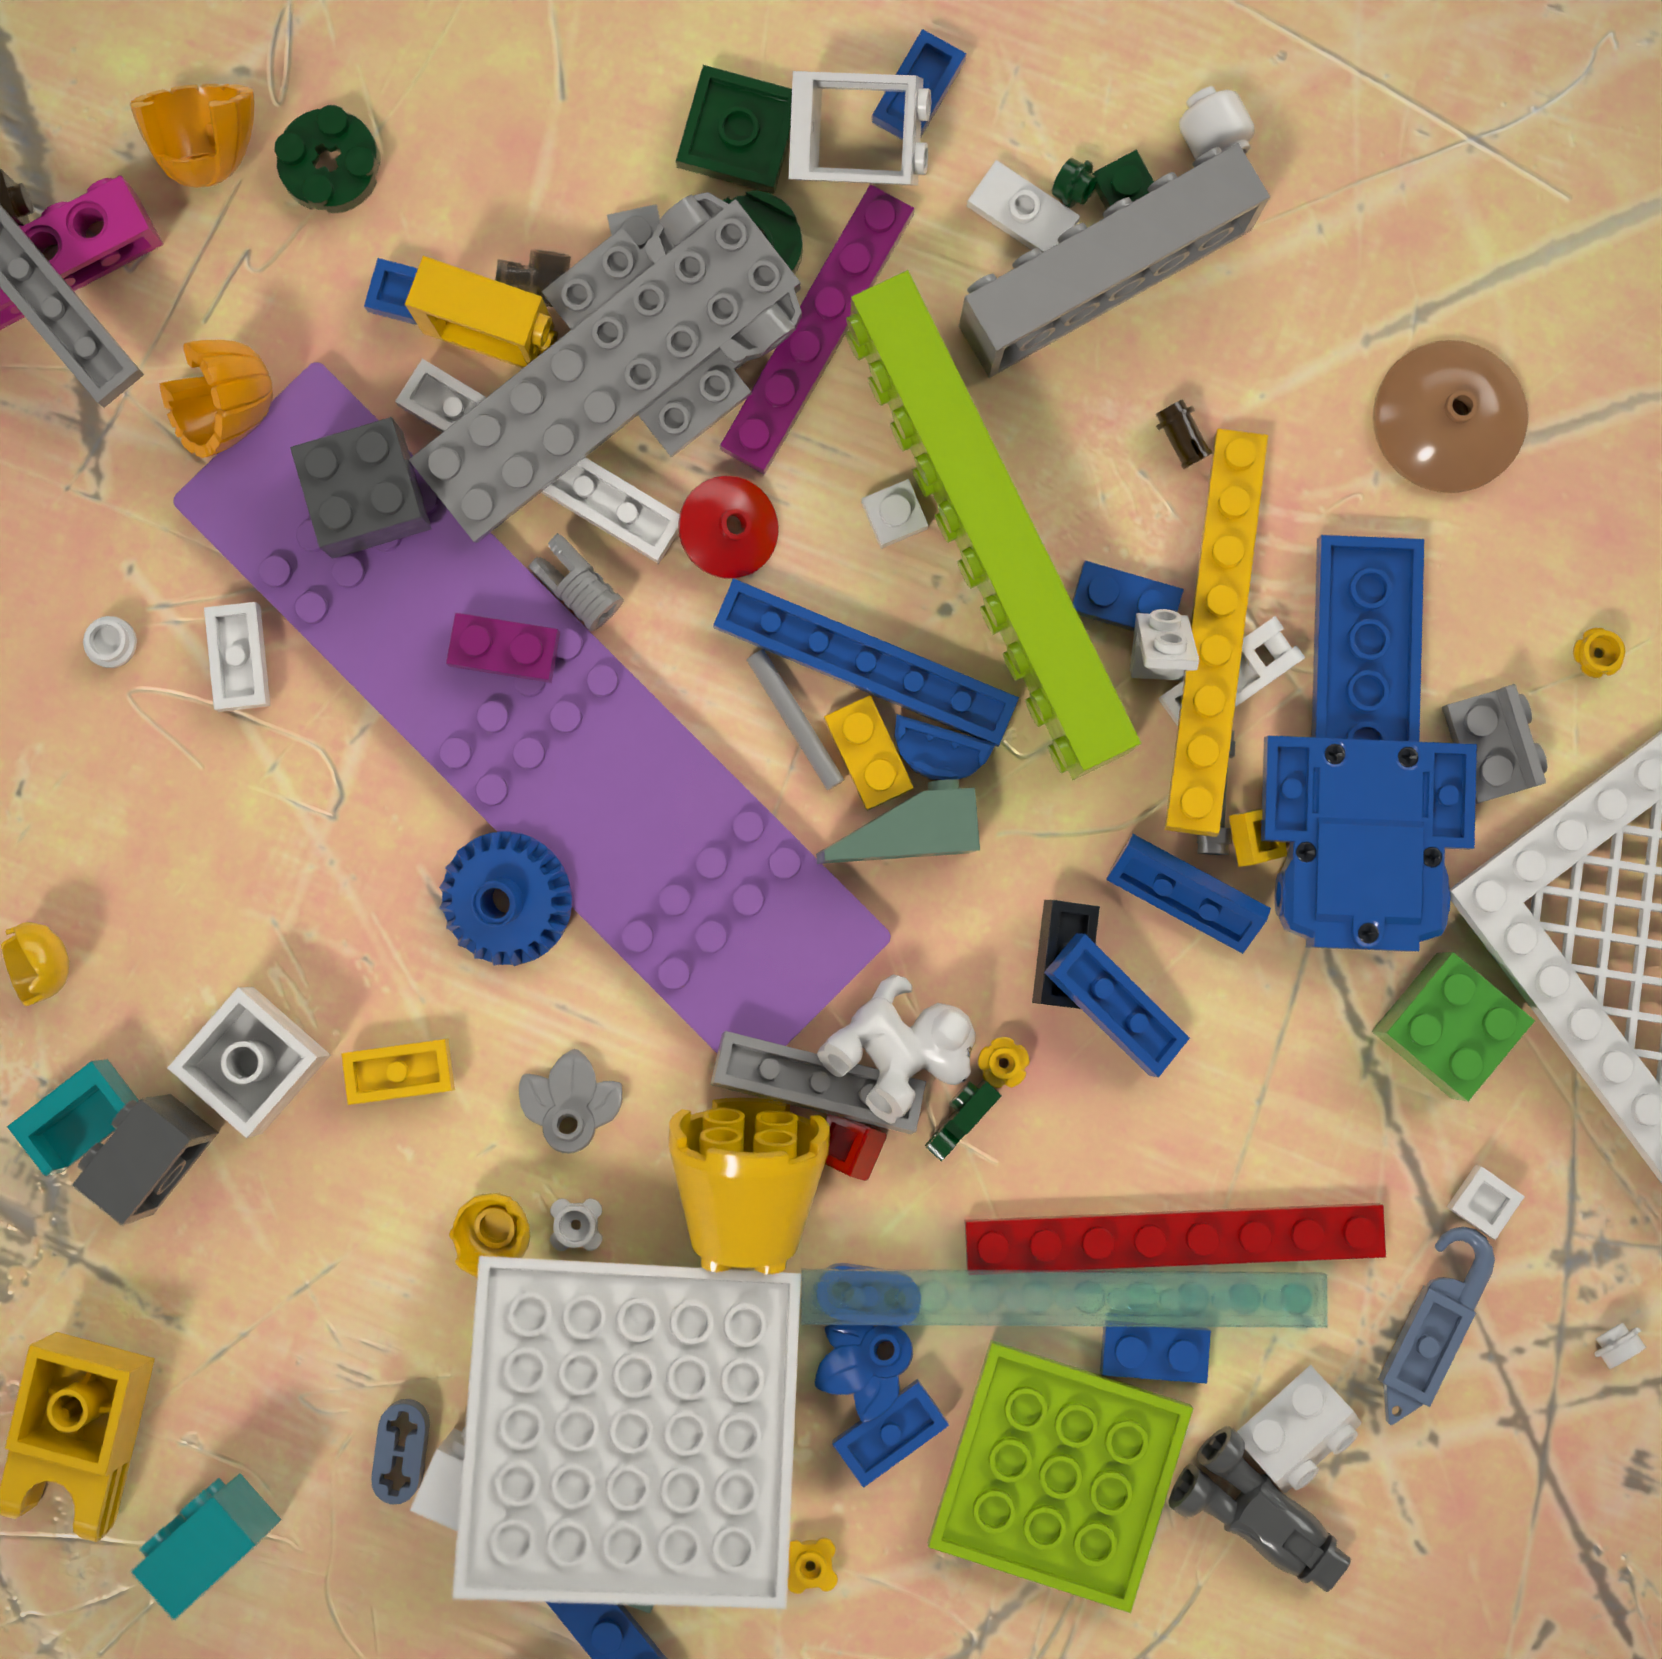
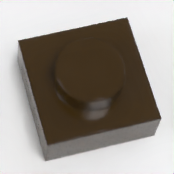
[0,169,34,226]

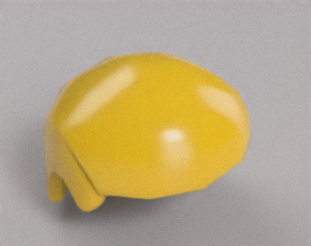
[1,922,70,1006]
[449,1193,530,1278]

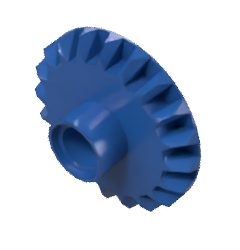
[439,831,572,966]

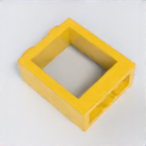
[405,256,558,368]

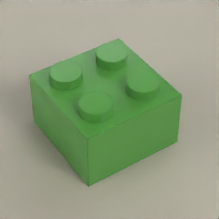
[1372,952,1535,1102]

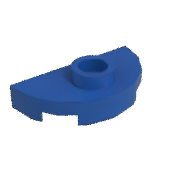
[894,714,996,781]

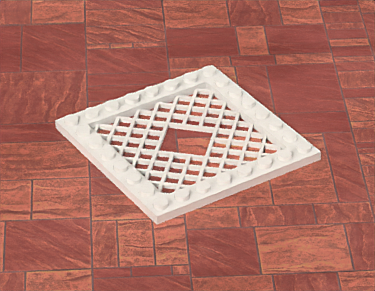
[1450,730,1662,1184]

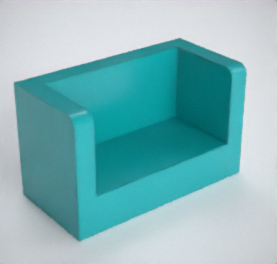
[7,1059,139,1176]

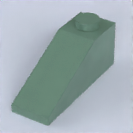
[816,780,980,864]

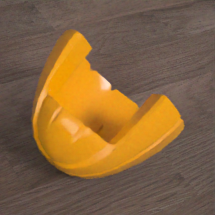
[130,84,255,188]
[160,340,273,458]

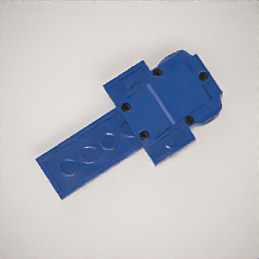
[1261,535,1477,952]

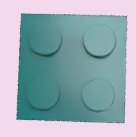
[130,1473,281,1620]

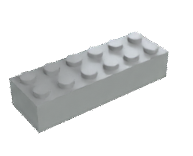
[959,143,1270,378]

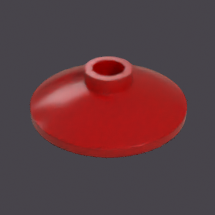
[678,476,778,579]

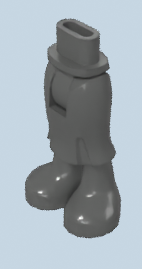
[1168,1426,1351,1592]

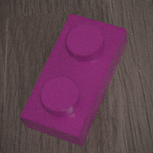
[446,613,560,683]

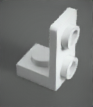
[1130,609,1199,680]

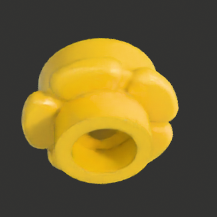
[1573,628,1625,678]
[978,1037,1030,1088]

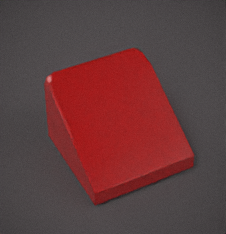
[825,1114,887,1181]

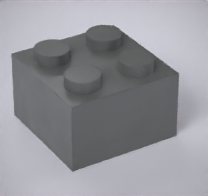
[290,417,432,559]
[72,1094,219,1225]

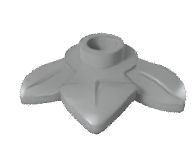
[519,1049,622,1154]

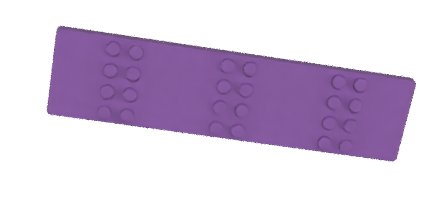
[173,362,891,1053]

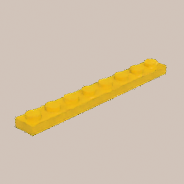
[1164,428,1268,837]

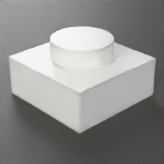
[861,479,929,549]
[1447,1165,1525,1240]

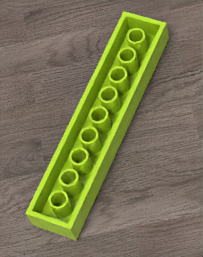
[846,270,1142,780]

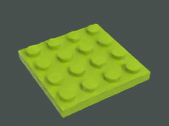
[927,1340,1193,1613]

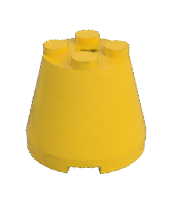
[669,1097,830,1274]

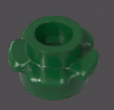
[1052,158,1097,209]

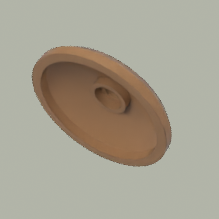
[1373,340,1528,493]

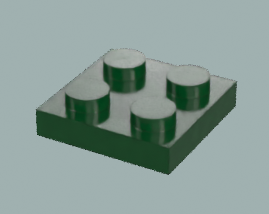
[676,65,792,194]

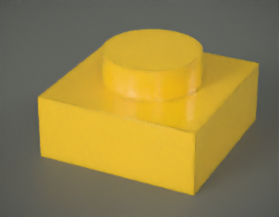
[1229,808,1287,867]

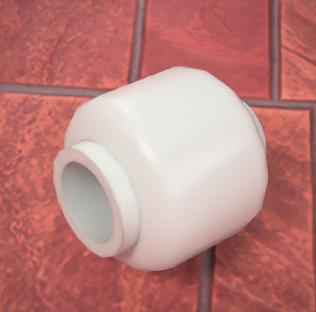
[1179,86,1255,160]

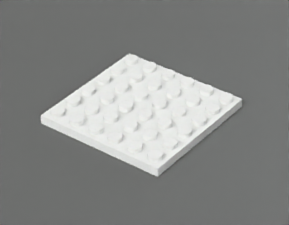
[452,1256,801,1609]

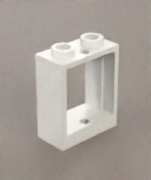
[789,71,931,186]

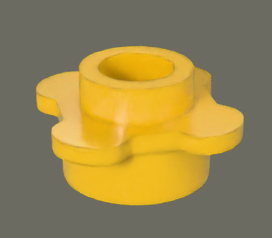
[787,1537,838,1594]

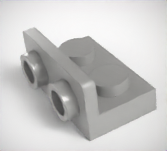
[1442,684,1548,804]

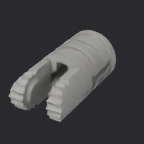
[528,533,624,631]

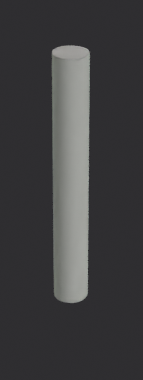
[747,649,845,791]

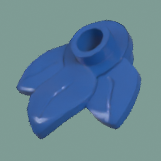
[814,1319,913,1422]

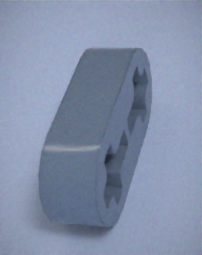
[371,1399,430,1505]

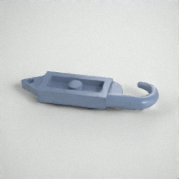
[1378,1227,1495,1425]

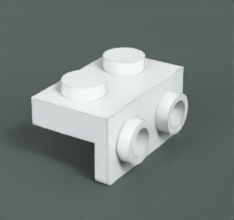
[1237,1365,1361,1493]

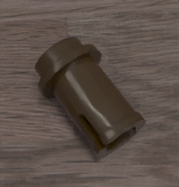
[1156,399,1213,469]

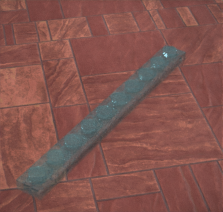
[800,1268,1328,1328]

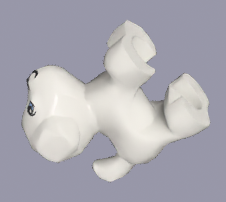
[817,974,976,1124]

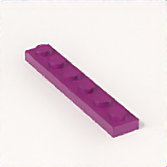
[720,184,914,475]

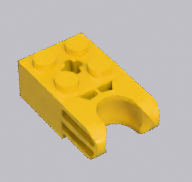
[0,1332,155,1543]

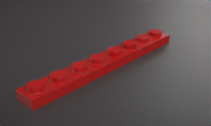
[964,1203,1386,1275]

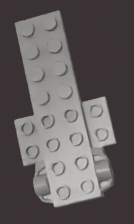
[409,192,802,543]

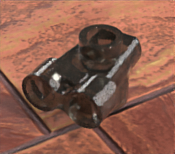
[495,249,571,307]

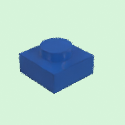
[364,258,418,325]

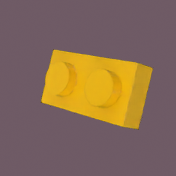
[824,695,914,811]
[341,1038,455,1105]

